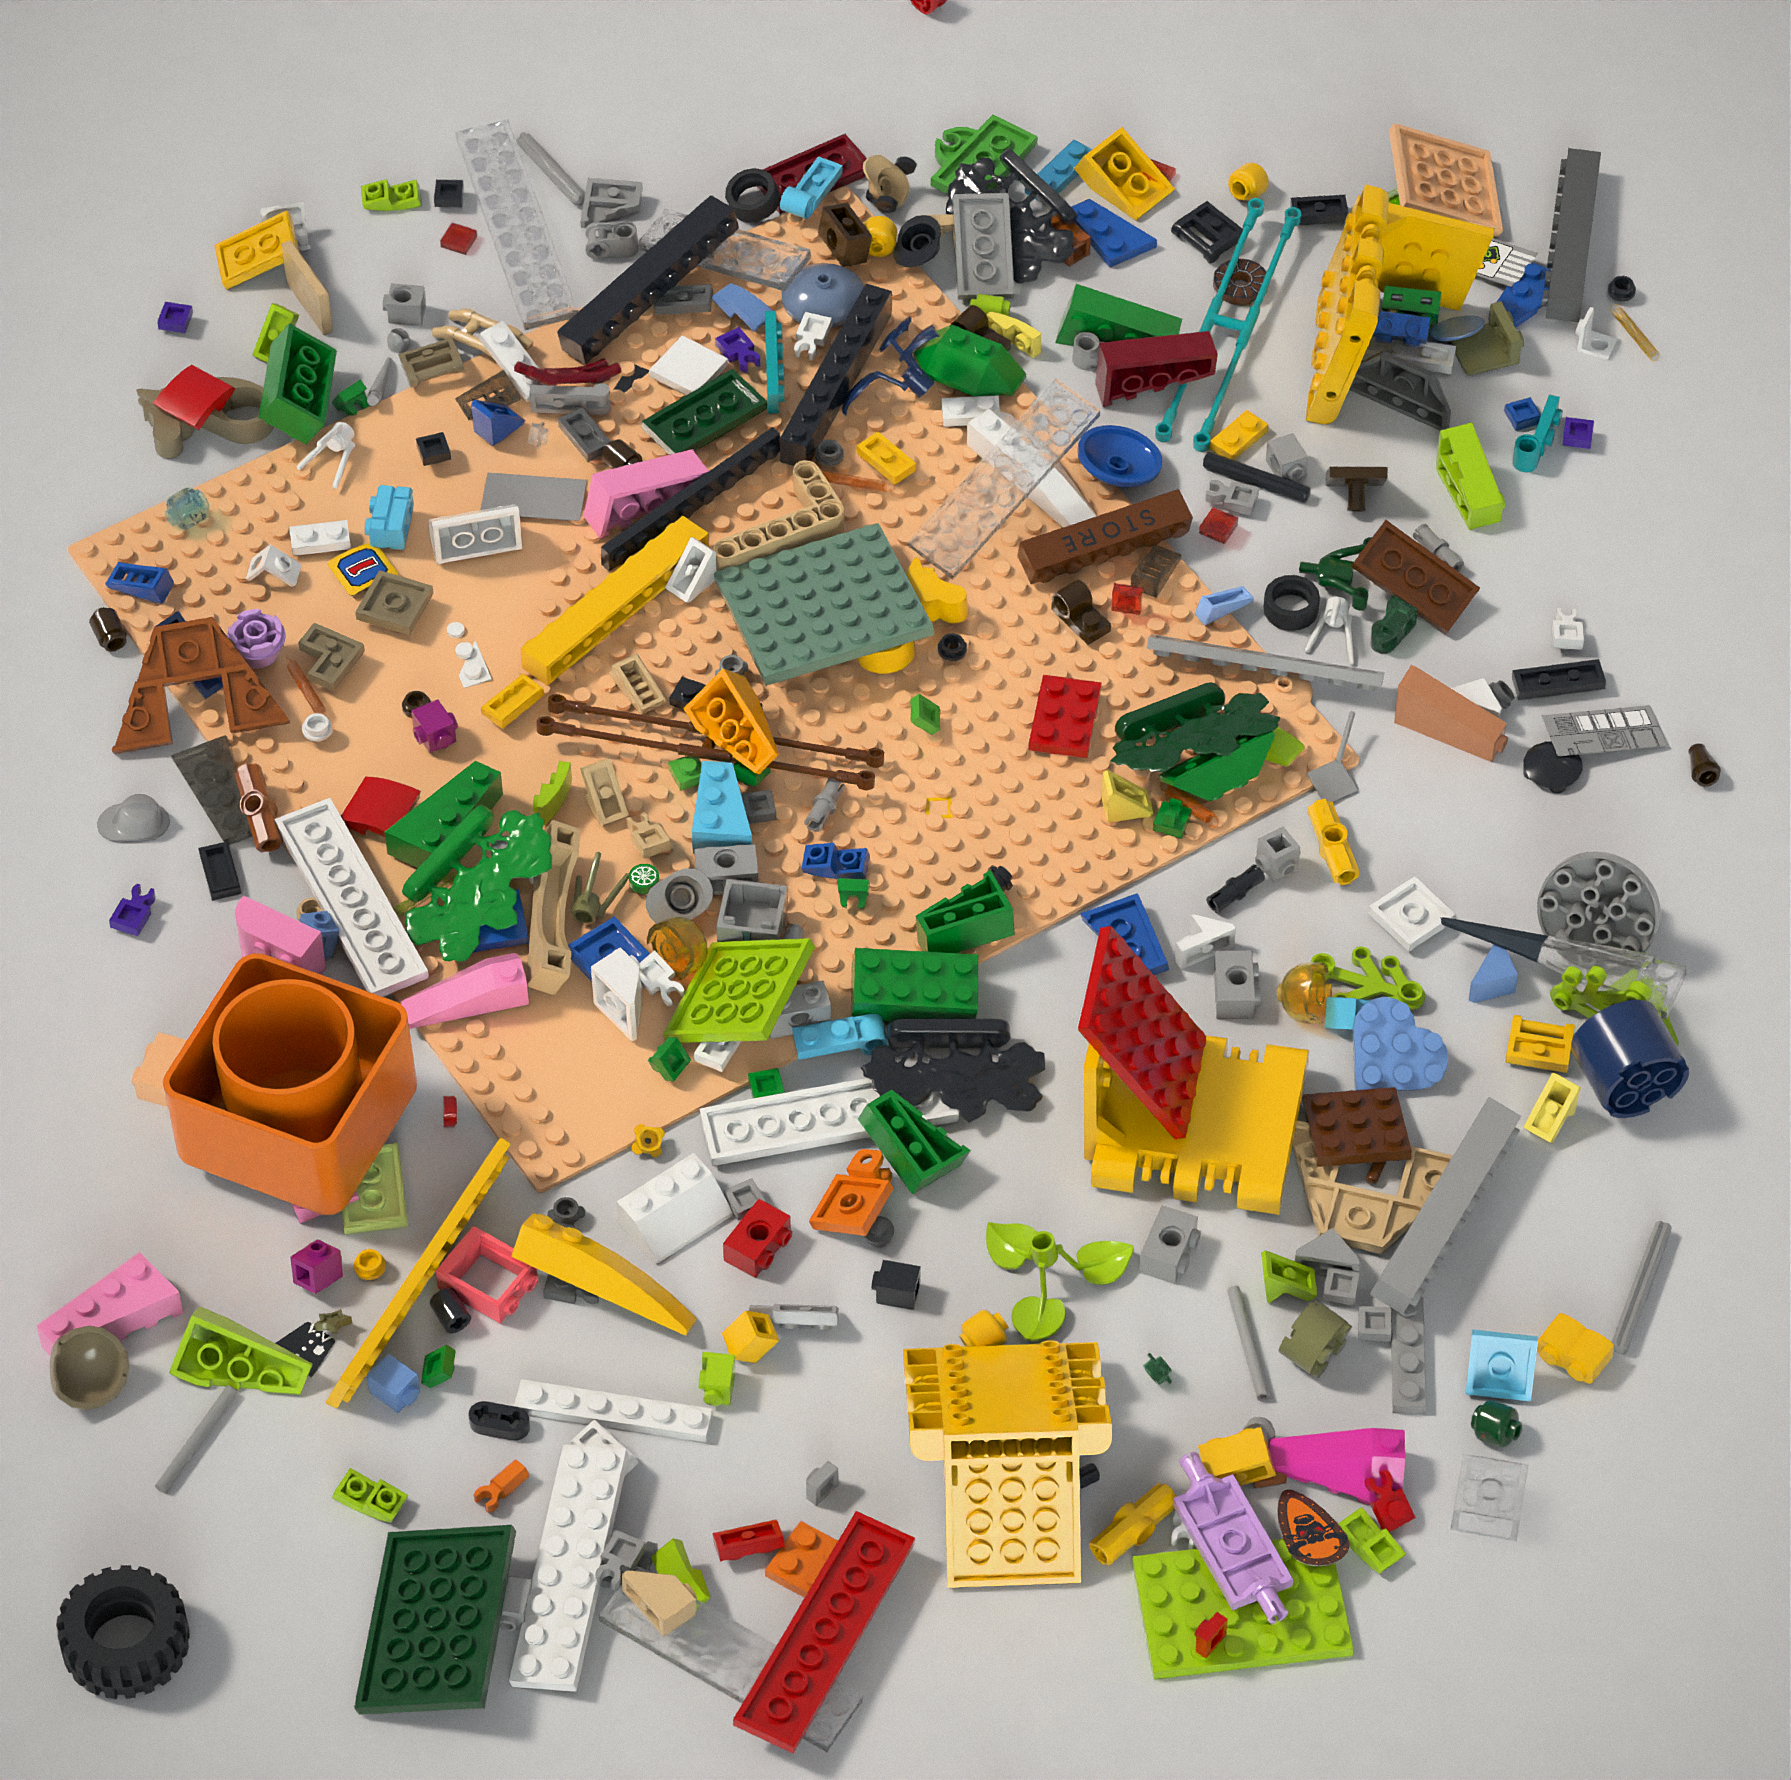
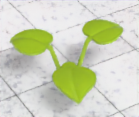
[986,1222,1134,1342]

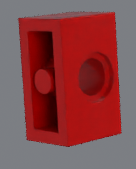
[723,1199,793,1278]

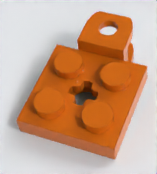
[809,1149,893,1236]

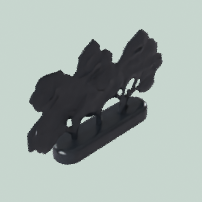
[946,148,1078,283]
[861,1019,1045,1123]

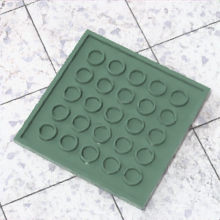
[714,523,934,686]

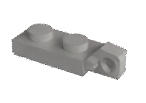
[749,1304,839,1330]

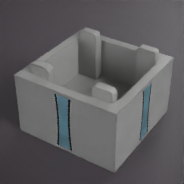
[716,879,788,942]

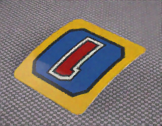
[328,543,398,596]

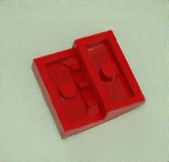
[153,364,235,431]
[341,776,421,837]

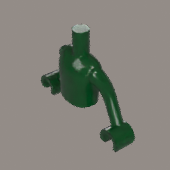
[1299,537,1372,611]

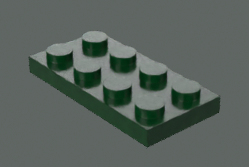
[642,369,768,455]

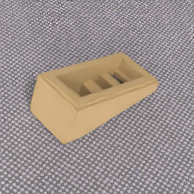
[610,653,667,715]

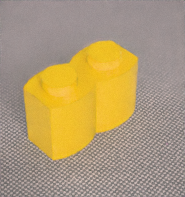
[1537,1313,1614,1384]

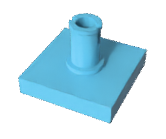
[1466,1329,1538,1401]

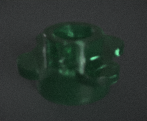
[1143,1353,1172,1386]

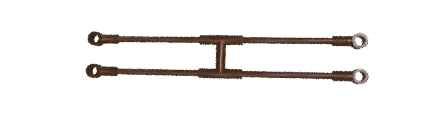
[537,694,885,791]

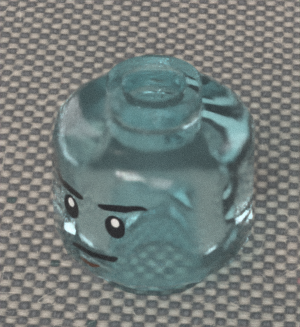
[164,487,209,530]

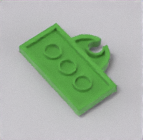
[930,114,1038,194]

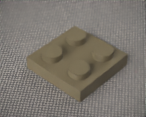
[355,570,434,635]

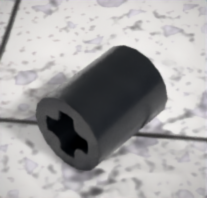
[429,1288,471,1333]

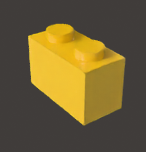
[1198,1427,1276,1486]

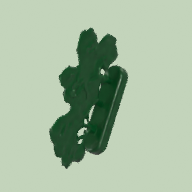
[1110,682,1280,773]

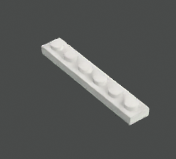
[514,1379,713,1443]

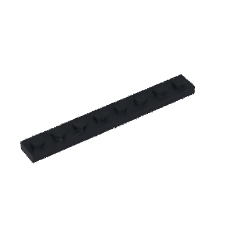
[601,427,780,571]

